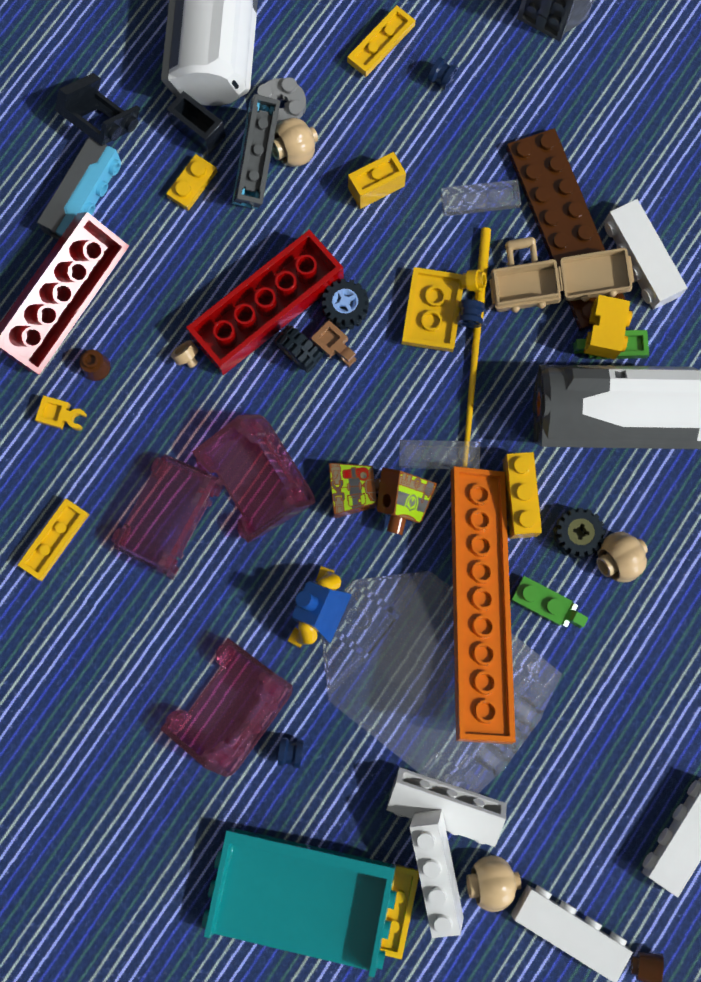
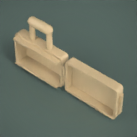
[489,237,634,313]

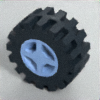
[322,279,369,330]

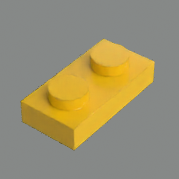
[166,154,218,211]

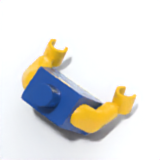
[287,566,352,648]

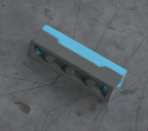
[232,94,280,209]
[37,137,121,240]

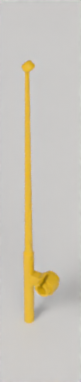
[461,227,491,468]

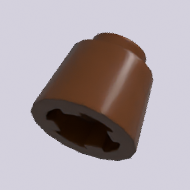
[80,350,111,381]
[630,952,664,982]

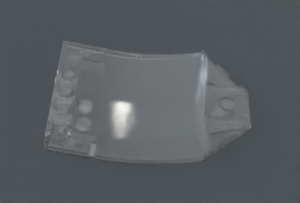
[322,571,562,793]

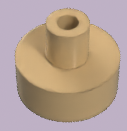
[171,340,198,368]

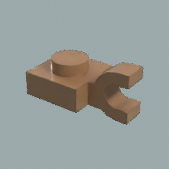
[311,320,356,367]

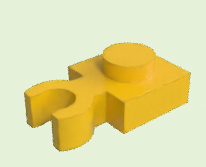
[35,395,87,431]

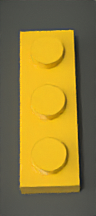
[347,5,416,77]
[18,498,90,581]
[381,863,419,960]

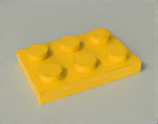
[402,267,463,352]

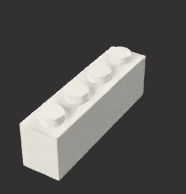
[604,199,687,310]
[386,767,507,847]
[641,778,701,897]
[409,810,464,938]
[511,885,633,982]

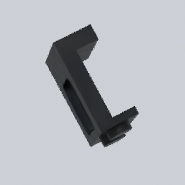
[55,73,140,146]

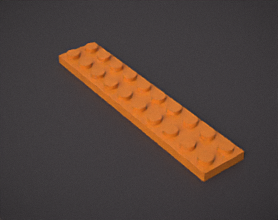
[451,466,516,744]

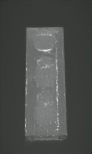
[440,180,521,216]
[399,440,480,469]

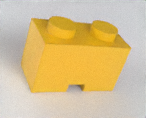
[584,295,632,359]

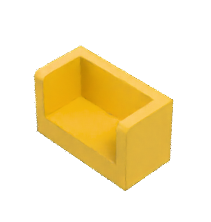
[348,152,406,209]

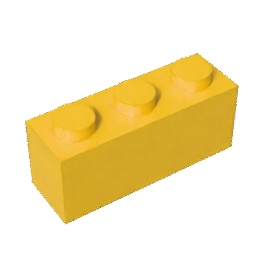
[502,452,542,539]

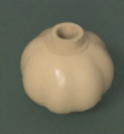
[272,118,318,167]
[596,532,648,583]
[466,855,521,912]

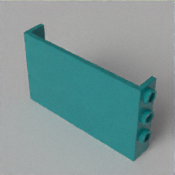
[202,828,397,977]

